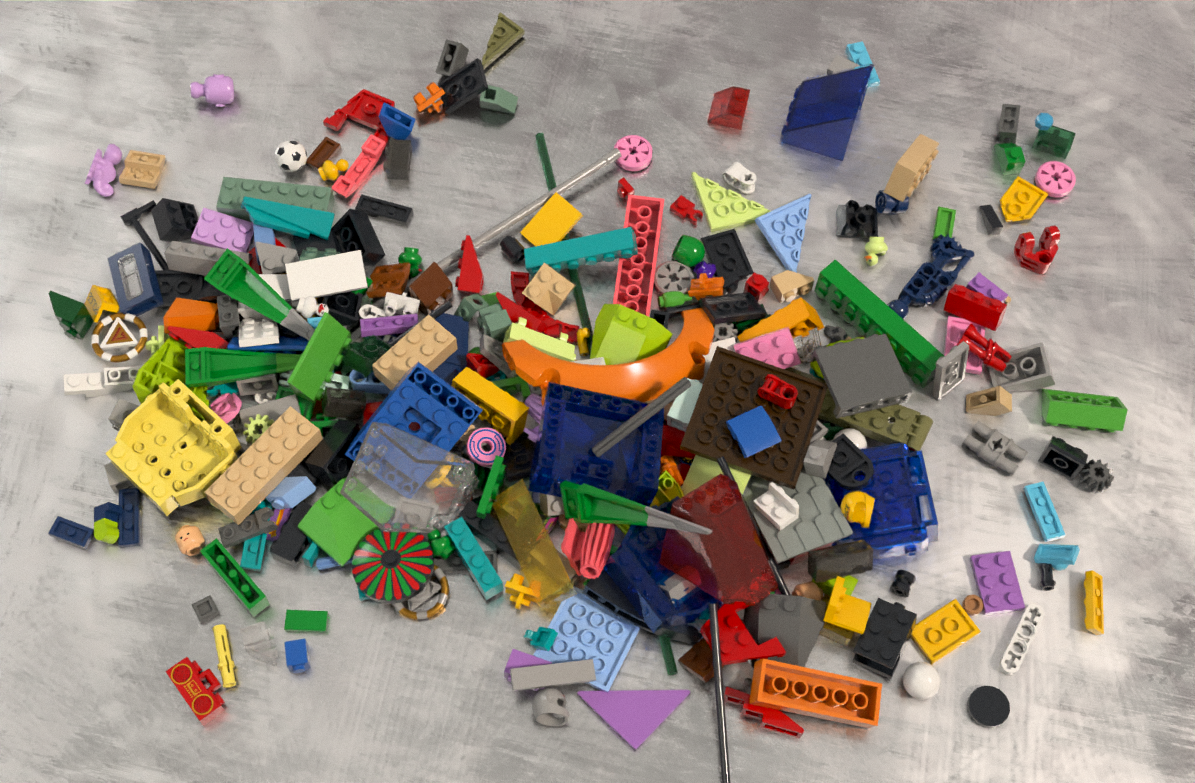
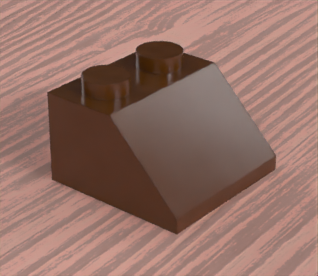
[409,262,453,316]

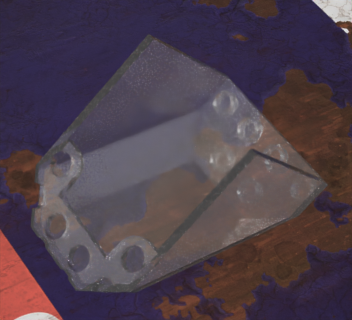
[340,422,479,533]

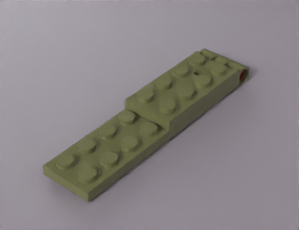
[785,367,933,456]

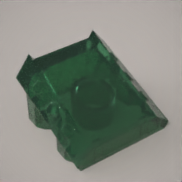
[343,335,393,378]

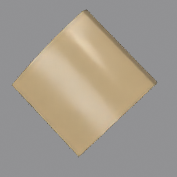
[119,150,166,189]

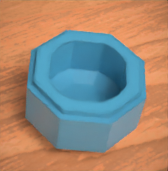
[1035,113,1053,130]

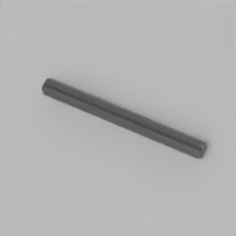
[591,377,691,457]

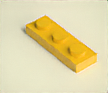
[1084,570,1104,635]

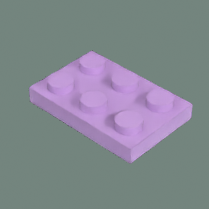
[191,208,254,253]

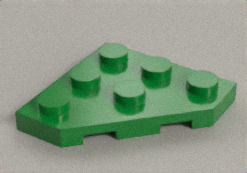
[477,455,506,519]

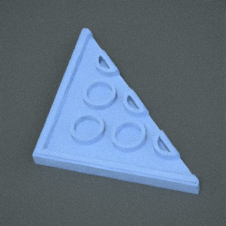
[755,194,812,273]

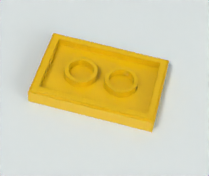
[520,192,583,246]
[910,598,981,665]

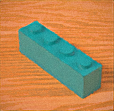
[444,516,504,600]

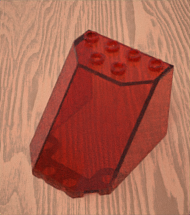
[659,474,778,606]

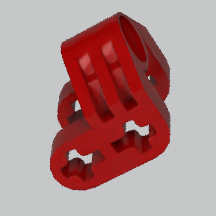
[1014,225,1060,274]

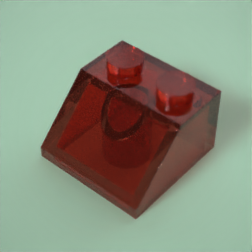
[707,86,750,130]

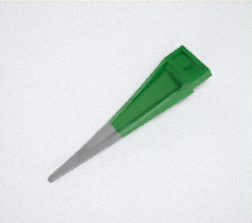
[204,248,315,341]
[560,480,712,535]

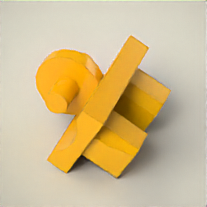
[505,573,542,610]

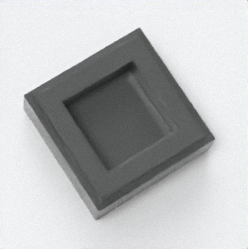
[192,595,220,624]

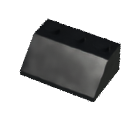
[332,209,385,270]
[305,419,360,488]

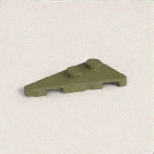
[482,12,525,69]

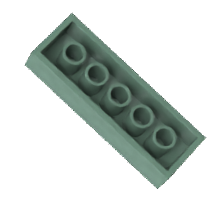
[216,177,334,222]

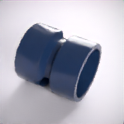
[875,190,909,214]

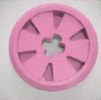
[614,135,653,171]
[1035,161,1076,198]

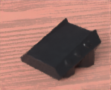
[836,200,878,238]

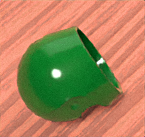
[671,235,705,267]

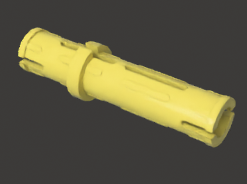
[212,624,237,688]

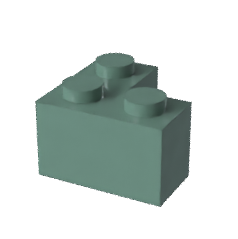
[477,303,512,342]

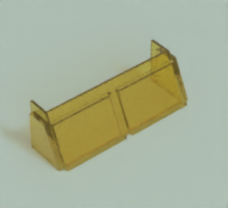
[493,479,577,608]

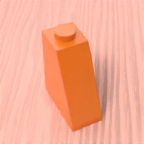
[163,297,219,334]

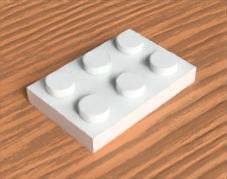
[239,316,279,347]

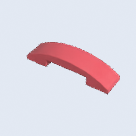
[331,134,386,198]

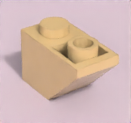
[769,270,815,303]

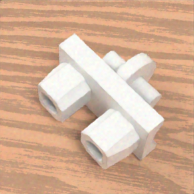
[383,292,420,315]

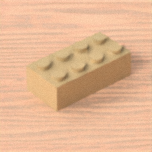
[884,134,939,202]
[372,314,458,391]

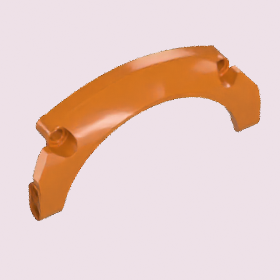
[502,308,715,409]

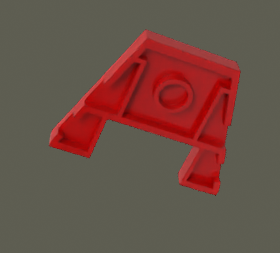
[323,89,395,151]
[700,587,786,665]

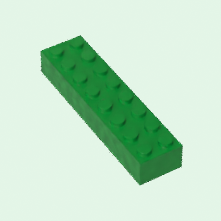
[814,260,945,389]

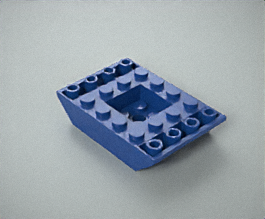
[345,361,483,499]

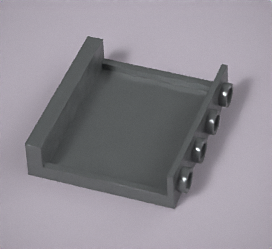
[811,334,913,419]

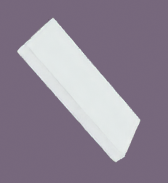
[285,250,368,302]

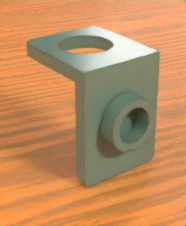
[454,294,489,323]

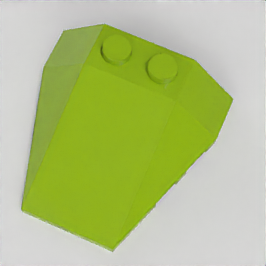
[590,304,673,365]
[132,336,209,422]

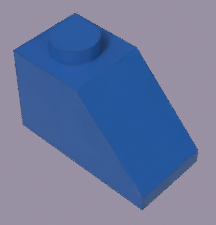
[378,102,416,143]

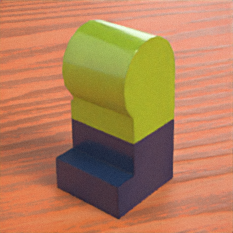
[94,502,122,544]

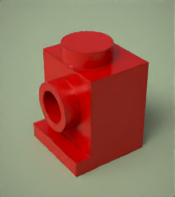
[743,272,769,303]

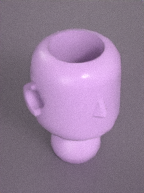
[190,74,234,107]

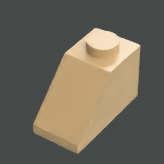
[966,386,1012,416]

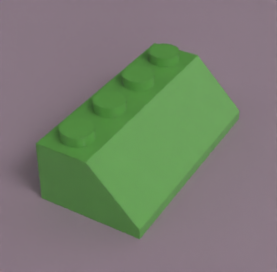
[1041,388,1128,432]

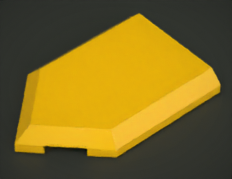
[1000,176,1048,222]

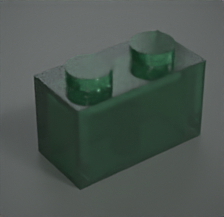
[1032,125,1076,159]

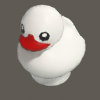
[296,296,329,319]

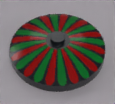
[352,525,434,604]

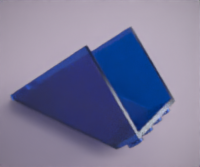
[781,64,874,161]

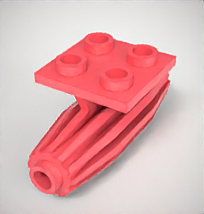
[561,518,615,579]

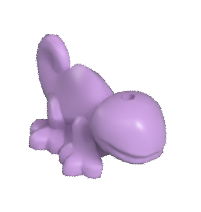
[85,144,122,197]

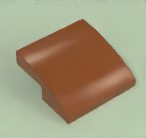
[366,262,410,298]

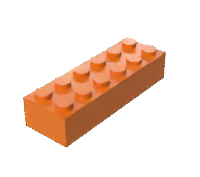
[749,659,882,728]

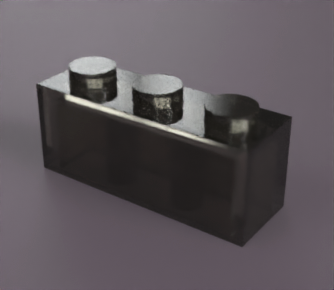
[808,539,873,583]

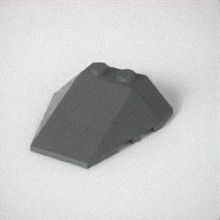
[743,593,827,667]

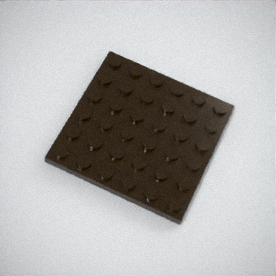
[680,346,828,490]

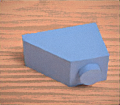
[266,476,316,510]

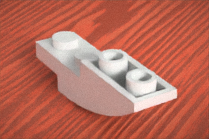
[63,366,142,398]

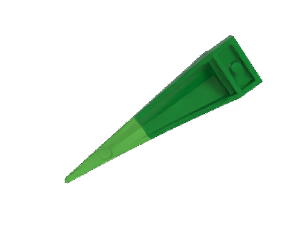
[185,347,345,388]

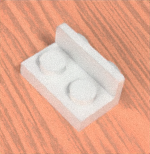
[753,482,799,531]

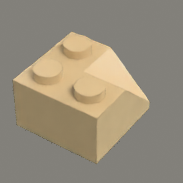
[522,263,576,315]

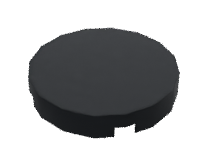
[967,686,1010,728]

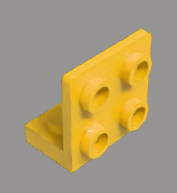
[823,576,872,634]

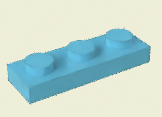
[846,41,880,89]
[1023,481,1065,542]

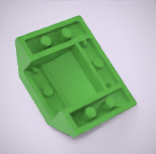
[297,476,395,567]

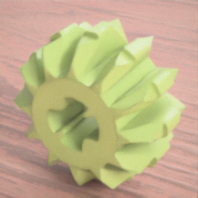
[243,414,275,444]

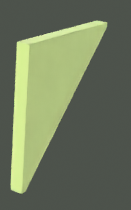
[691,172,771,232]

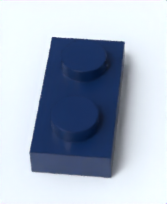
[48,516,94,550]

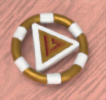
[91,313,148,363]

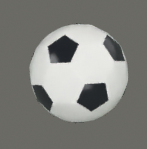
[275,140,307,172]

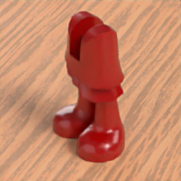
[957,323,1012,372]

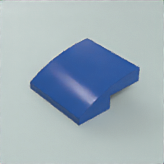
[726,406,782,458]

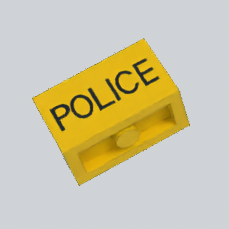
[84,285,119,323]

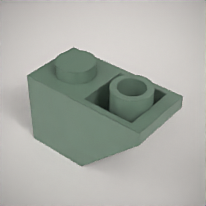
[480,85,518,115]

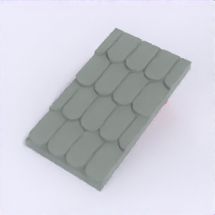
[743,463,853,567]

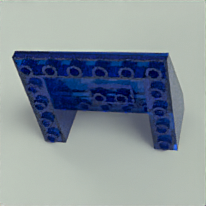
[528,382,664,507]

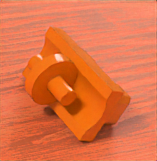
[413,82,445,113]
[688,273,724,300]
[652,455,684,486]

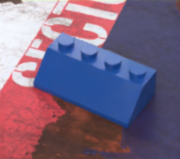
[228,336,309,354]

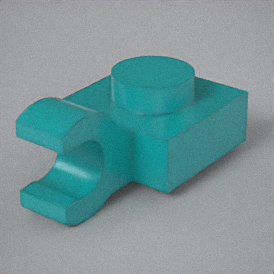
[523,626,558,651]

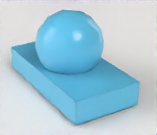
[1034,544,1080,571]

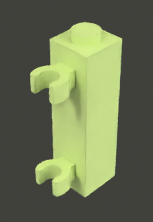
[503,317,576,362]

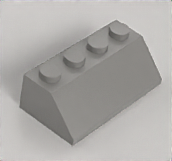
[164,241,253,276]

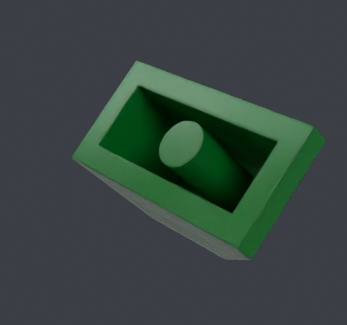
[994,143,1026,175]

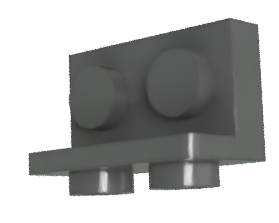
[217,295,240,340]

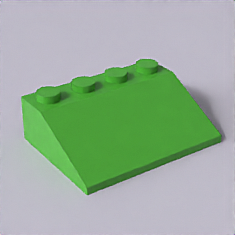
[287,312,352,404]

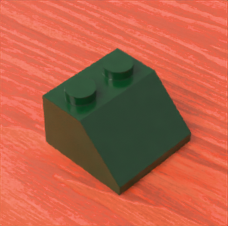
[48,290,94,340]

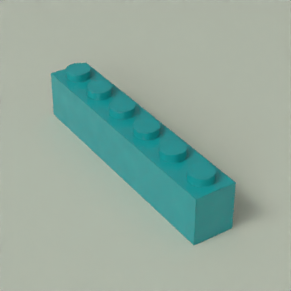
[524,227,638,276]

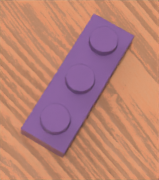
[360,314,418,337]

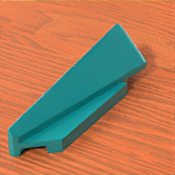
[241,196,335,240]

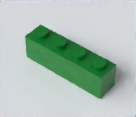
[200,538,270,617]

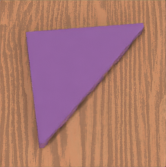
[577,690,691,751]

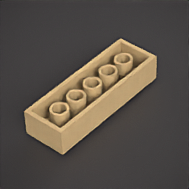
[205,406,323,525]

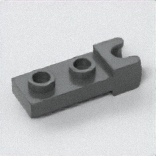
[218,507,278,548]

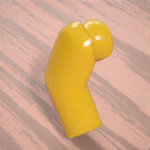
[577,328,590,356]

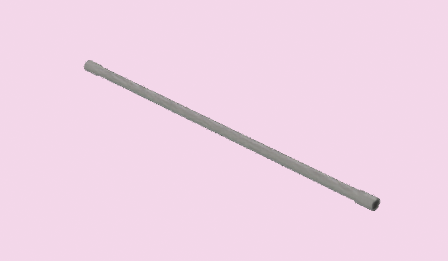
[343,148,622,331]

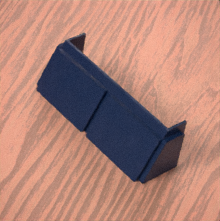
[432,310,470,386]

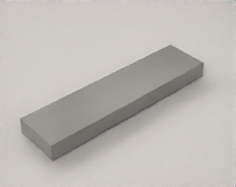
[510,659,596,691]

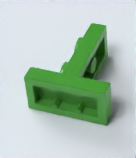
[492,375,531,403]

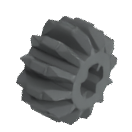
[1079,459,1114,493]

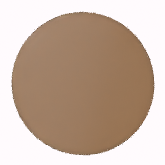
[962,595,984,616]

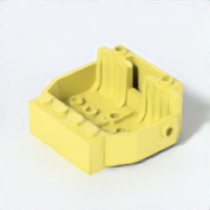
[105,379,242,516]

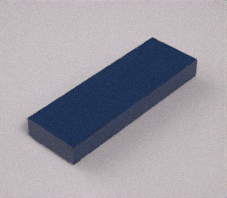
[118,488,140,548]

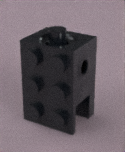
[853,598,917,679]

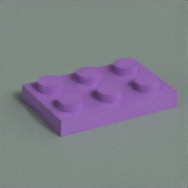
[969,551,1025,615]

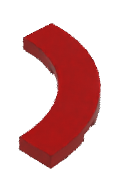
[510,271,580,345]

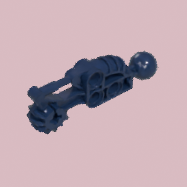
[887,234,974,320]

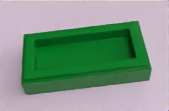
[284,610,329,633]

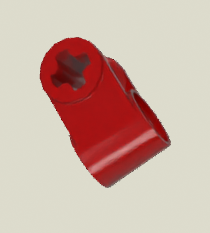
[757,374,798,409]

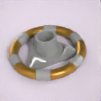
[392,564,449,620]

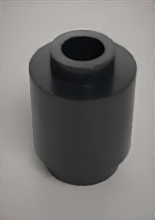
[500,235,525,262]

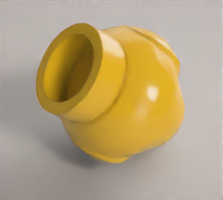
[318,159,349,181]

